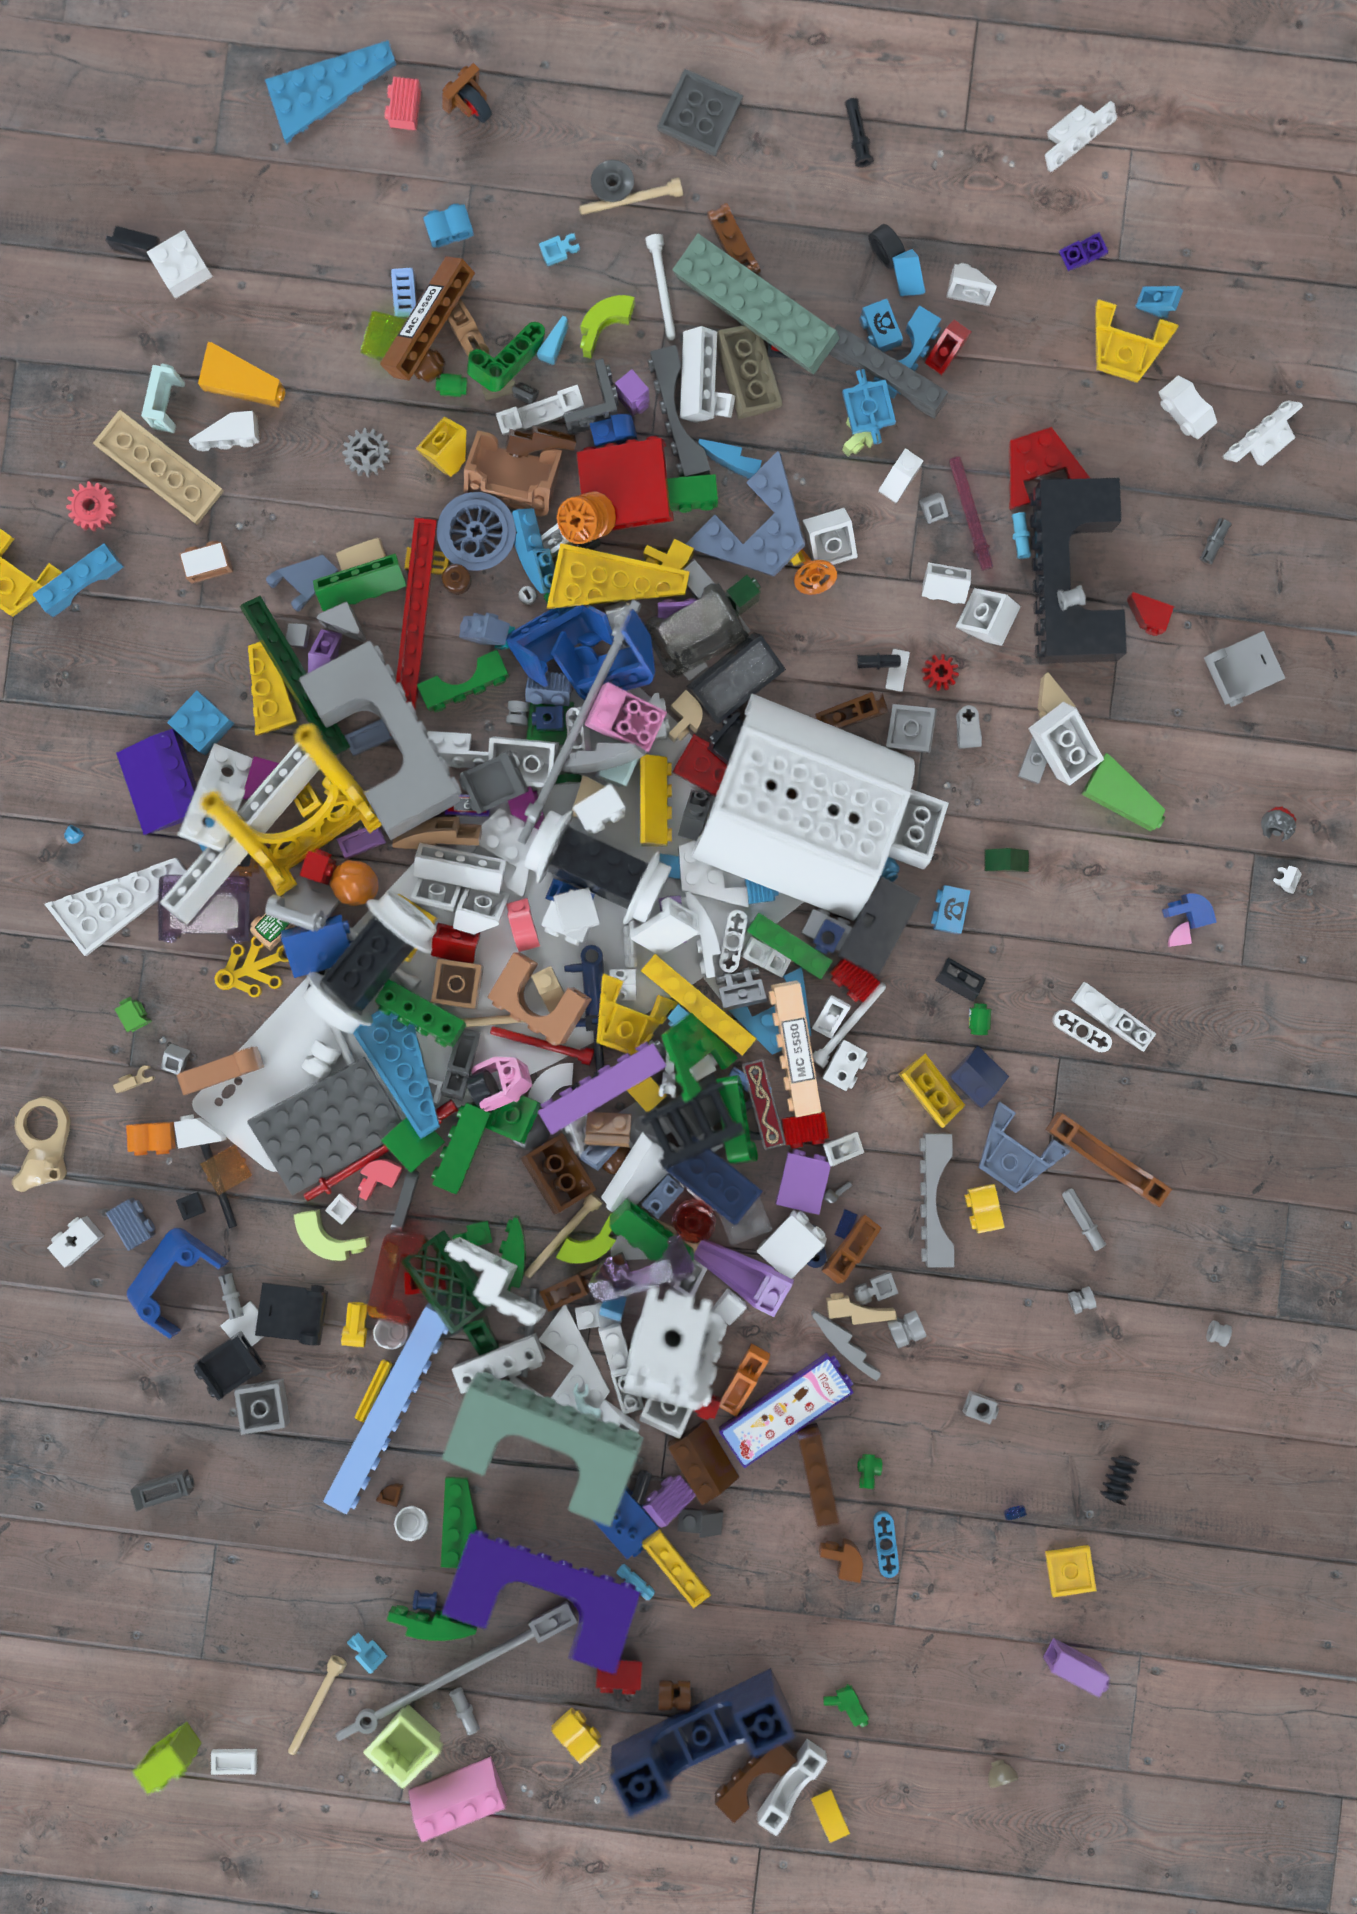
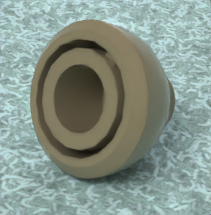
[988,1759,1019,1788]

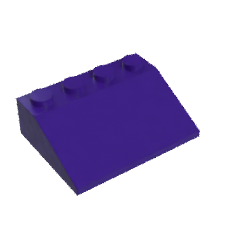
[116,729,197,835]

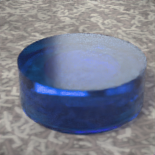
[1004,1505,1027,1520]

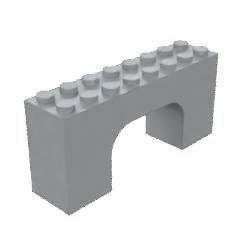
[299,641,461,840]

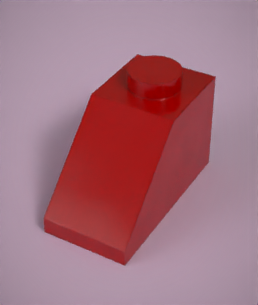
[924,319,972,375]
[1127,592,1174,636]

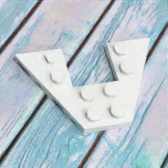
[509,1304,610,1411]

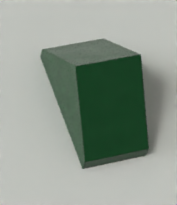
[984,848,1029,872]

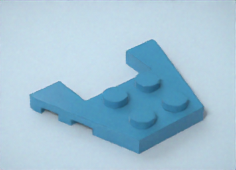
[728,968,811,1055]

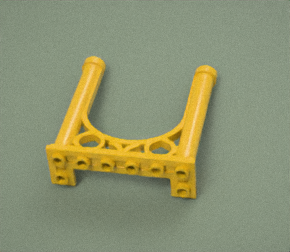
[200,725,382,896]

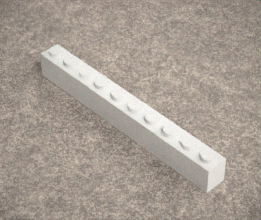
[160,743,320,924]

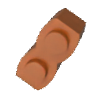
[126,1122,176,1156]

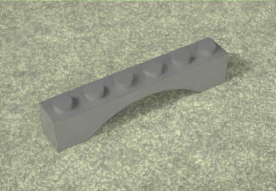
[919,1133,954,1267]

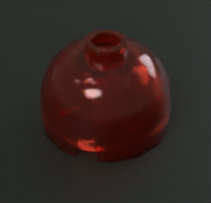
[671,1198,717,1244]

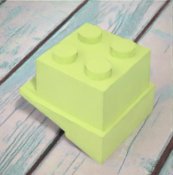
[363,1704,443,1789]

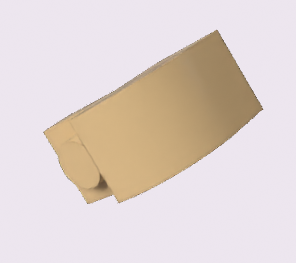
[668,690,703,743]

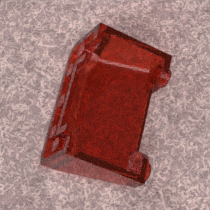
[367,1232,429,1327]

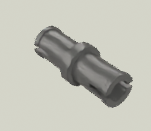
[1199,518,1232,564]

